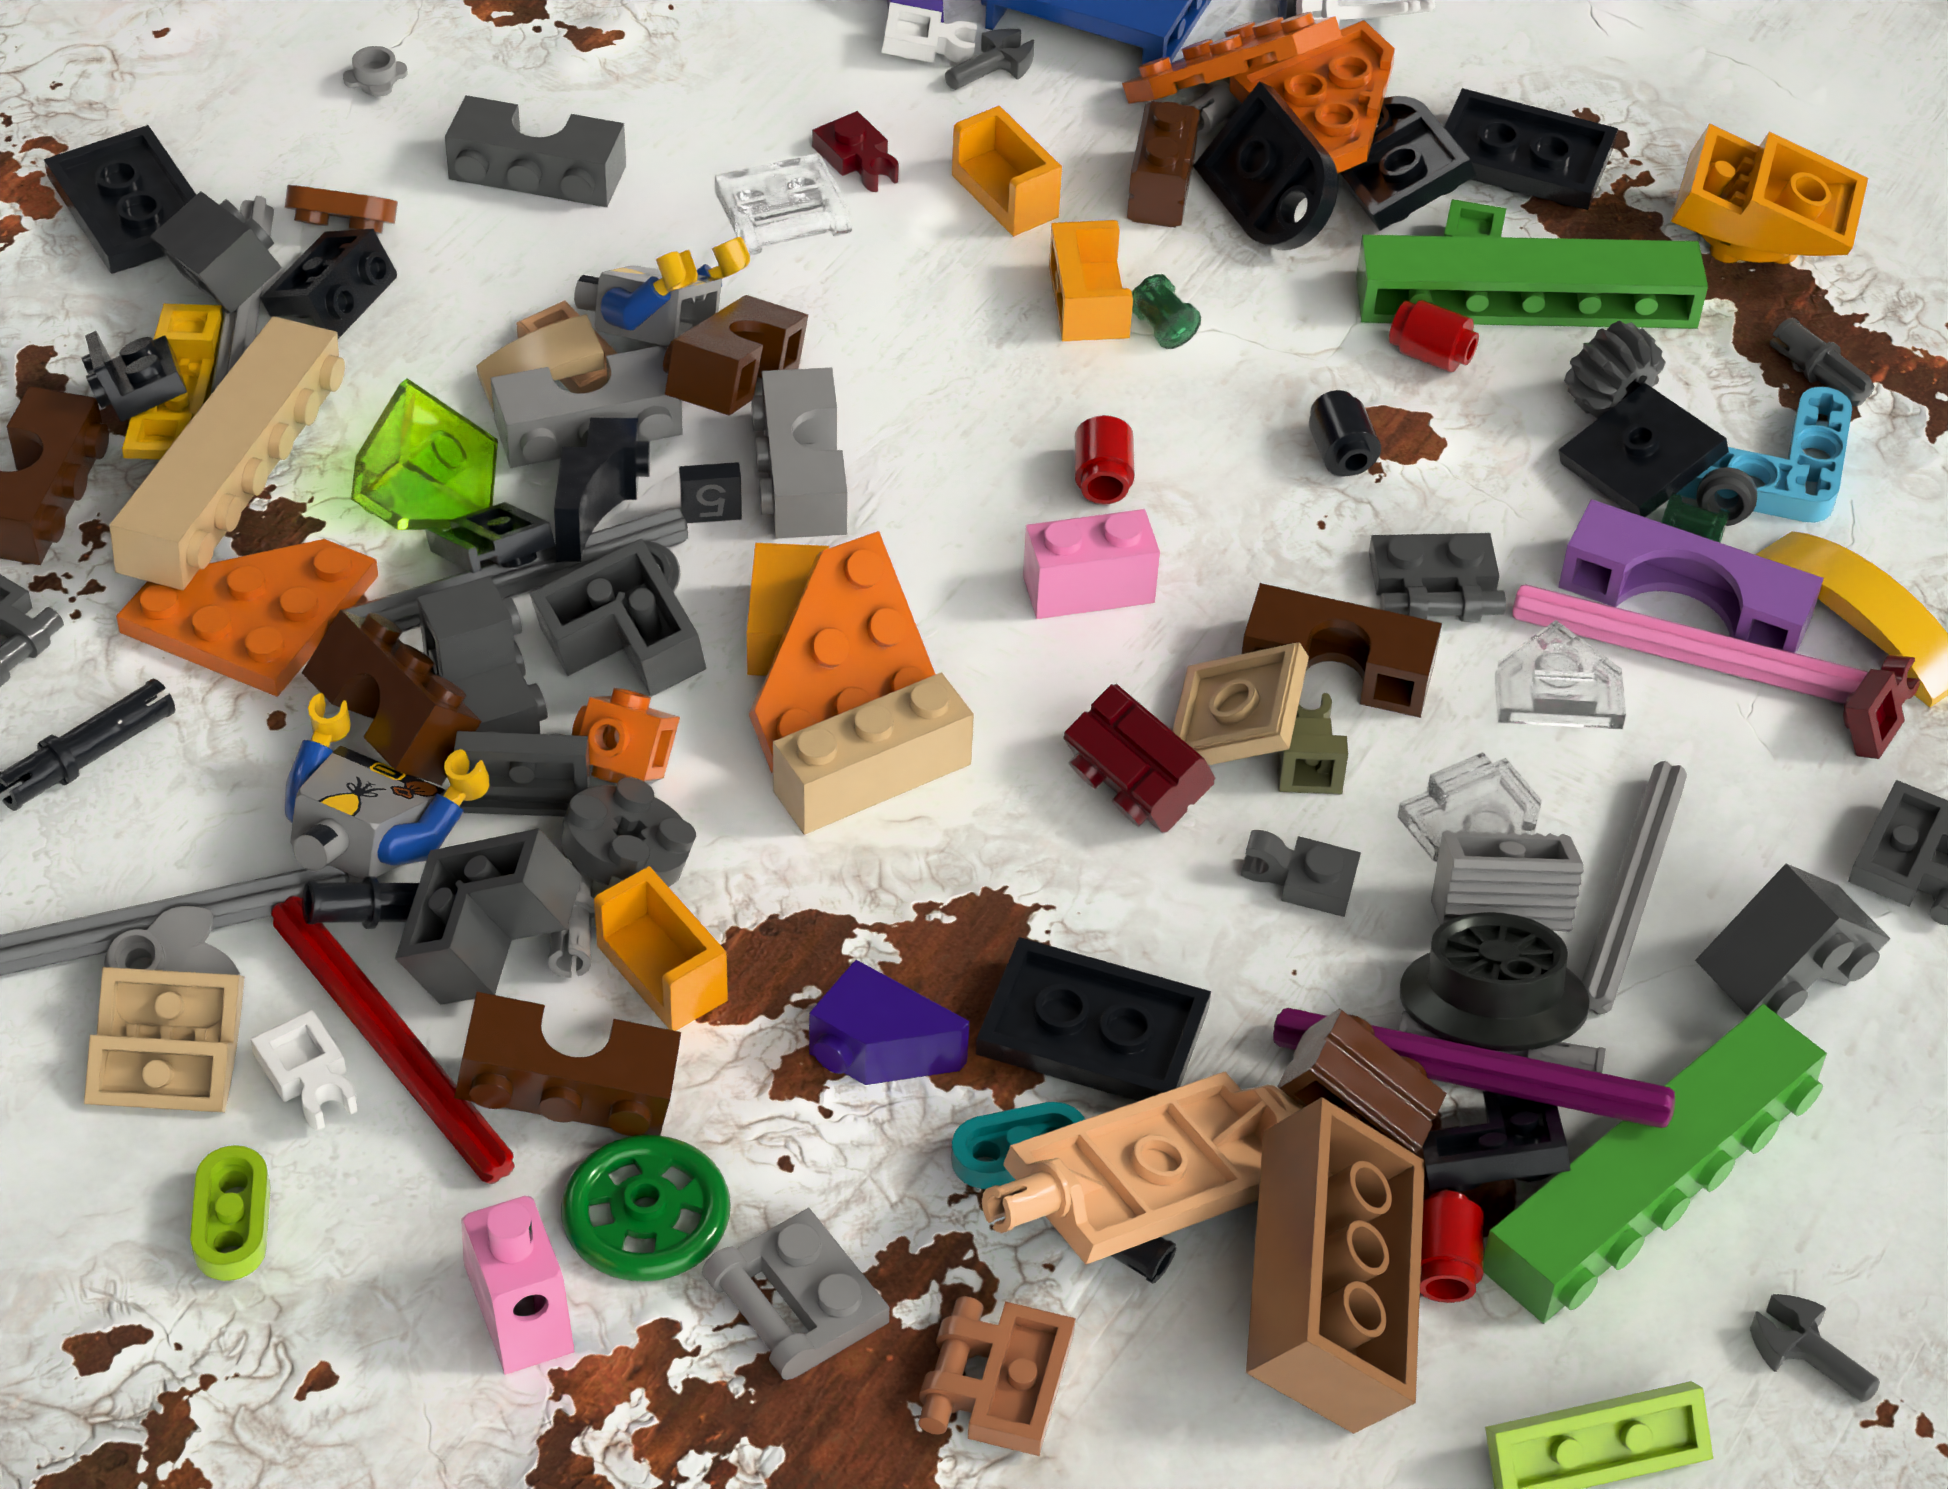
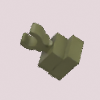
[1278,693,1348,794]

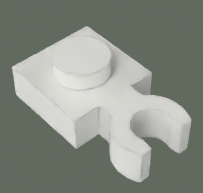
[881,2,977,64]
[250,1009,358,1131]

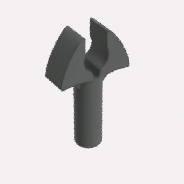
[945,29,1034,90]
[1750,1294,1880,1402]

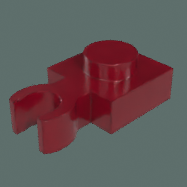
[812,111,899,192]
[1843,654,1920,759]

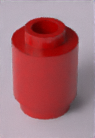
[1389,300,1479,372]
[1074,415,1135,504]
[1420,1191,1484,1303]

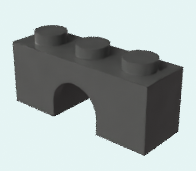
[445,95,626,207]

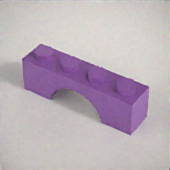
[1558,499,1824,653]

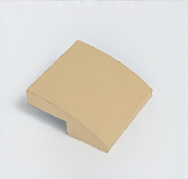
[84,967,245,1113]

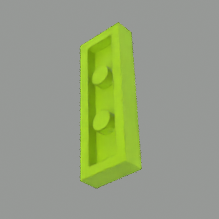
[1485,1381,1714,1489]

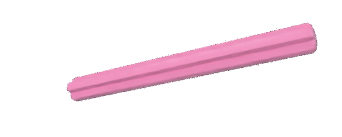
[1513,584,1868,704]

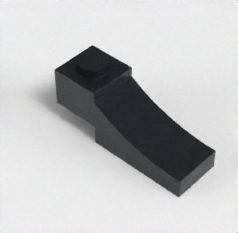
[554,418,650,562]

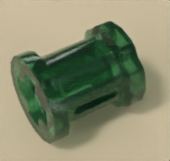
[1132,274,1201,349]
[1661,493,1730,543]

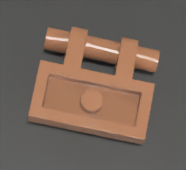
[918,1296,1076,1456]

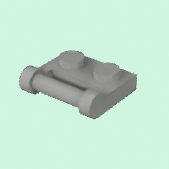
[702,1207,890,1380]

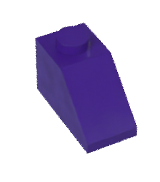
[809,960,969,1085]

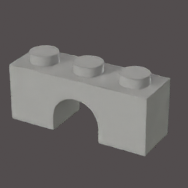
[491,345,683,468]
[751,367,848,539]

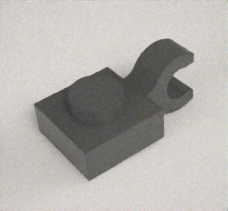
[1241,830,1361,917]

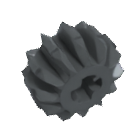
[1564,320,1666,419]

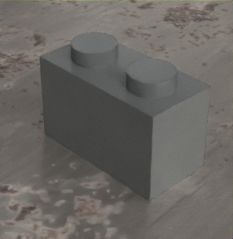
[150,191,282,314]

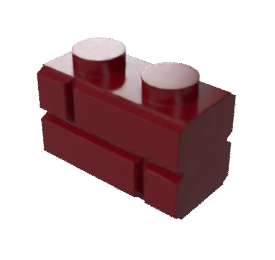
[1063,684,1216,833]

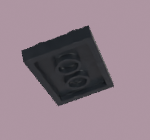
[1444,88,1618,210]
[44,125,197,274]
[976,937,1211,1101]

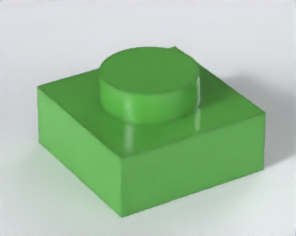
[1444,199,1507,237]

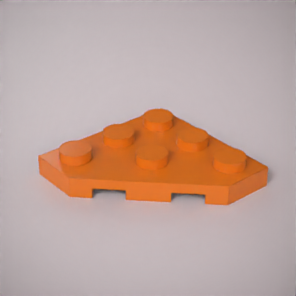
[1122,12,1342,104]
[1229,20,1395,174]
[749,531,936,773]
[116,539,378,697]

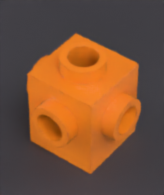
[572,688,680,783]

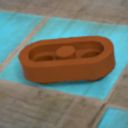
[284,185,398,233]

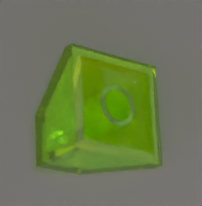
[351,378,498,530]

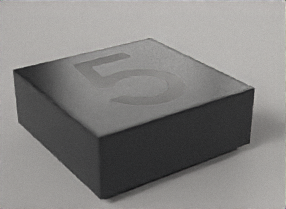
[679,462,742,523]

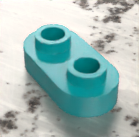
[951,1102,1085,1189]

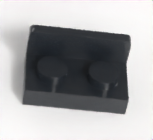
[260,229,397,339]
[81,331,187,422]

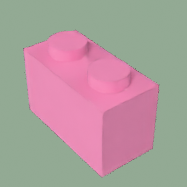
[1023,509,1160,619]

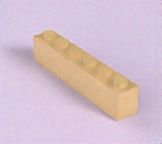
[109,316,345,590]

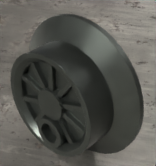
[1399,912,1590,1051]

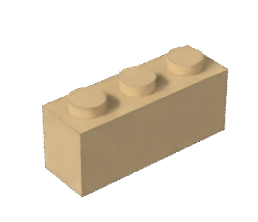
[773,672,974,835]

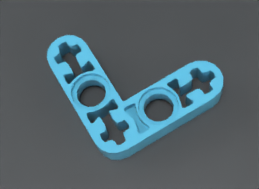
[1676,387,1852,523]

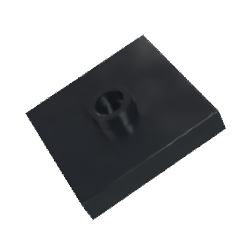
[1558,383,1729,517]

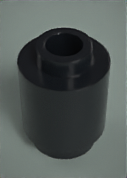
[1309,390,1381,476]

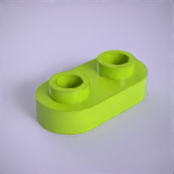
[190,1145,271,1281]

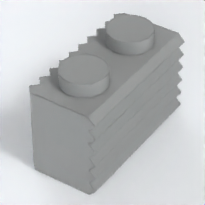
[1431,830,1584,932]

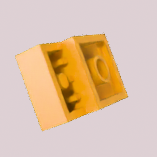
[1671,123,1868,256]

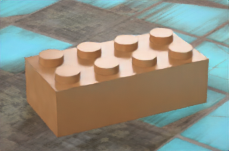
[1246,1097,1425,1434]

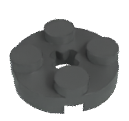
[560,778,696,887]

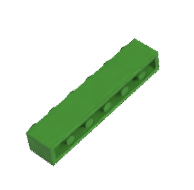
[1356,235,1708,329]
[1483,1004,1827,1324]

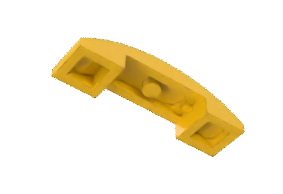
[122,303,223,460]
[1755,531,1948,707]

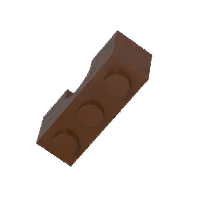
[663,295,809,416]
[0,386,109,565]
[1241,583,1442,718]
[302,609,482,786]
[454,992,682,1136]

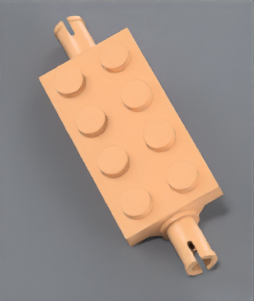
[982,1072,1303,1265]

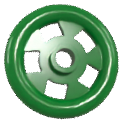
[561,1135,731,1282]

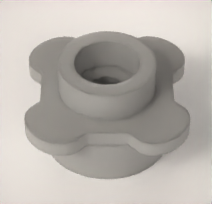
[343,46,408,97]

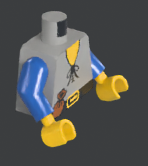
[574,237,750,347]
[285,693,489,879]

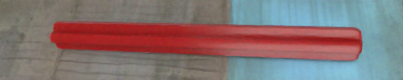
[271,896,515,1184]

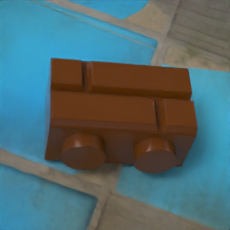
[1127,101,1200,228]
[1277,1008,1447,1154]

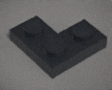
[1422,1091,1571,1191]

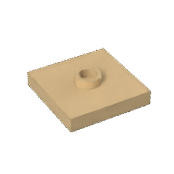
[1172,642,1309,765]

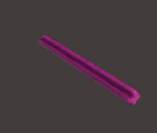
[1273,1008,1675,1128]

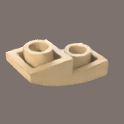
[476,314,605,412]

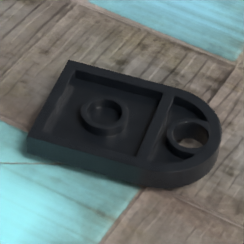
[1193,81,1338,250]
[1338,96,1477,231]

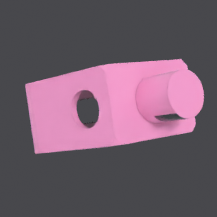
[461,1196,574,1375]

